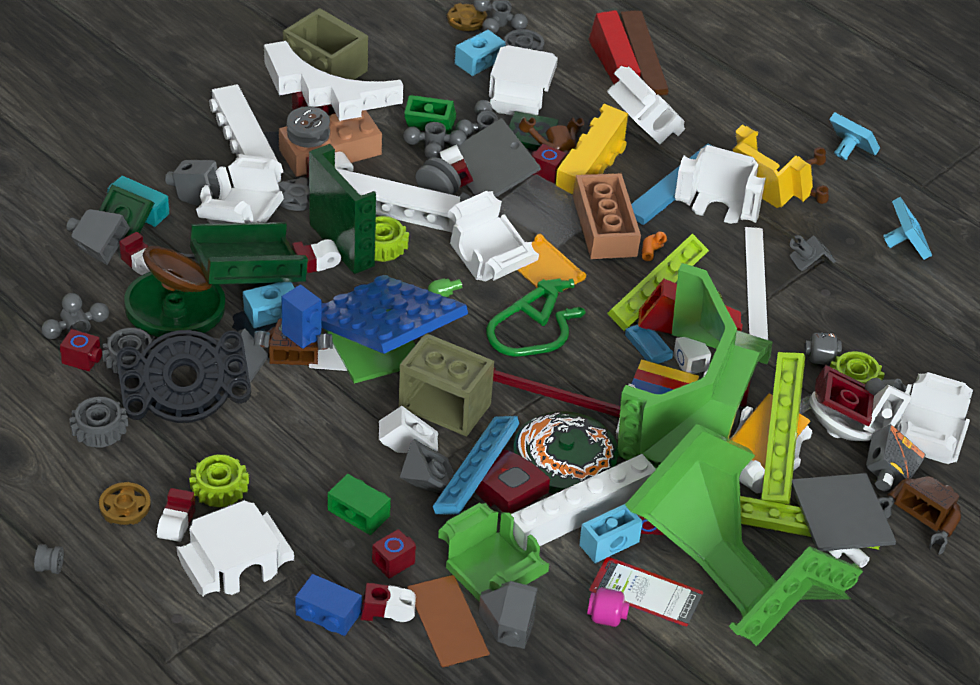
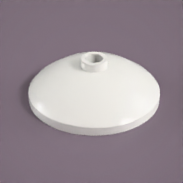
[809,391,873,441]

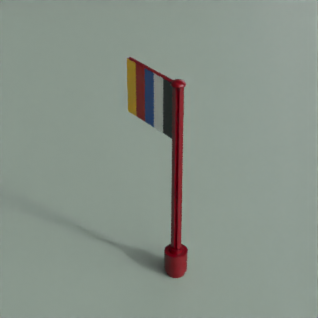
[493,359,699,418]

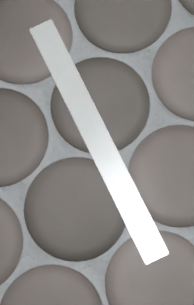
[745,227,768,340]

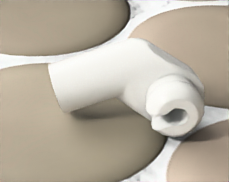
[829,548,870,568]

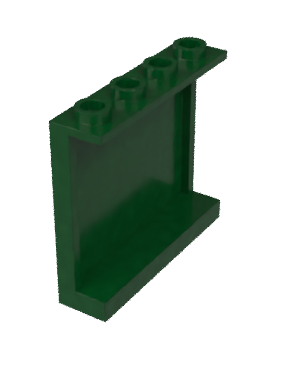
[309,144,376,274]
[190,222,308,284]

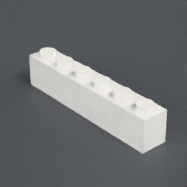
[209,84,281,184]
[336,168,460,232]
[511,454,656,550]

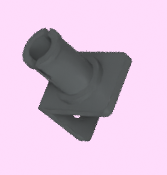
[790,235,836,271]

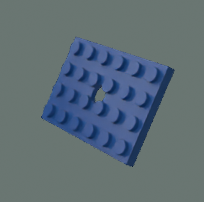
[321,275,468,354]

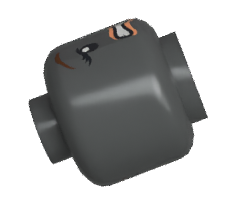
[804,332,842,365]

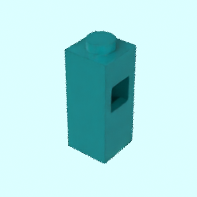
[107,176,169,227]

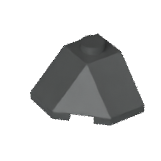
[479,581,538,649]

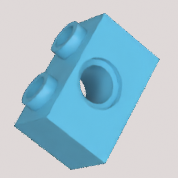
[455,30,506,76]
[243,282,294,328]
[579,504,642,563]

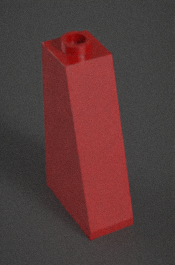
[589,10,641,85]
[638,278,743,334]

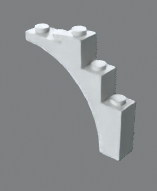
[264,41,403,121]

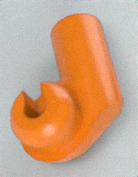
[642,232,667,261]

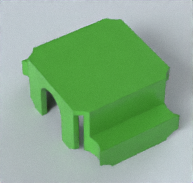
[439,503,549,602]

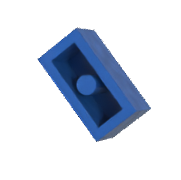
[281,284,321,349]
[295,574,362,636]

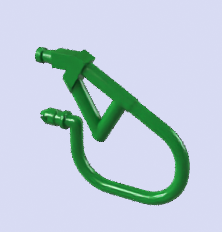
[486,278,586,357]

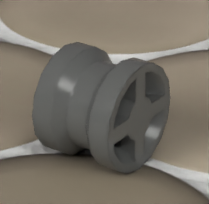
[34,544,64,574]

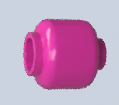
[587,588,630,627]

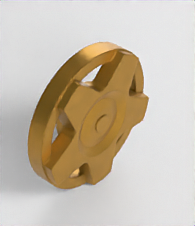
[447,3,487,31]
[99,482,151,525]

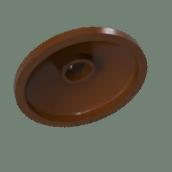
[143,246,212,292]

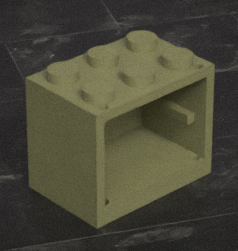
[283,8,368,80]
[399,334,494,437]

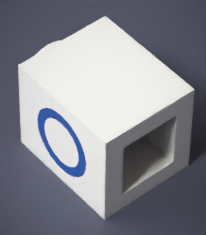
[673,337,711,374]

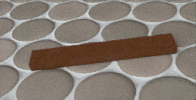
[620,10,668,95]

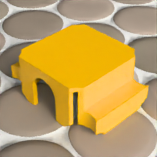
[733,125,813,208]

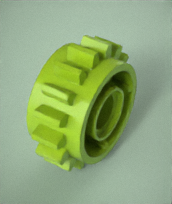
[375,216,409,262]
[830,352,884,384]
[190,455,249,507]

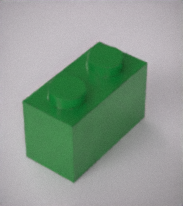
[404,95,456,134]
[328,474,391,536]

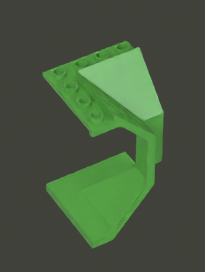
[617,263,773,469]
[625,424,863,646]

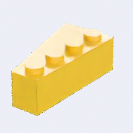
[556,104,628,194]

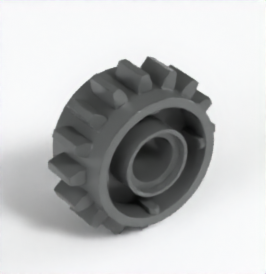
[102,328,155,374]
[69,397,128,448]

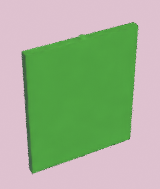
[325,309,415,384]

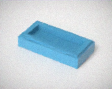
[625,325,673,364]

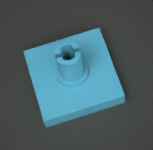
[829,112,880,161]
[883,197,932,260]

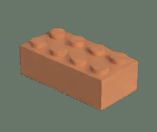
[279,110,382,177]
[573,173,641,259]

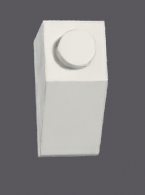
[862,385,912,434]
[379,406,438,453]

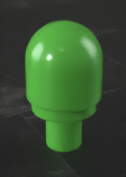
[428,278,462,297]

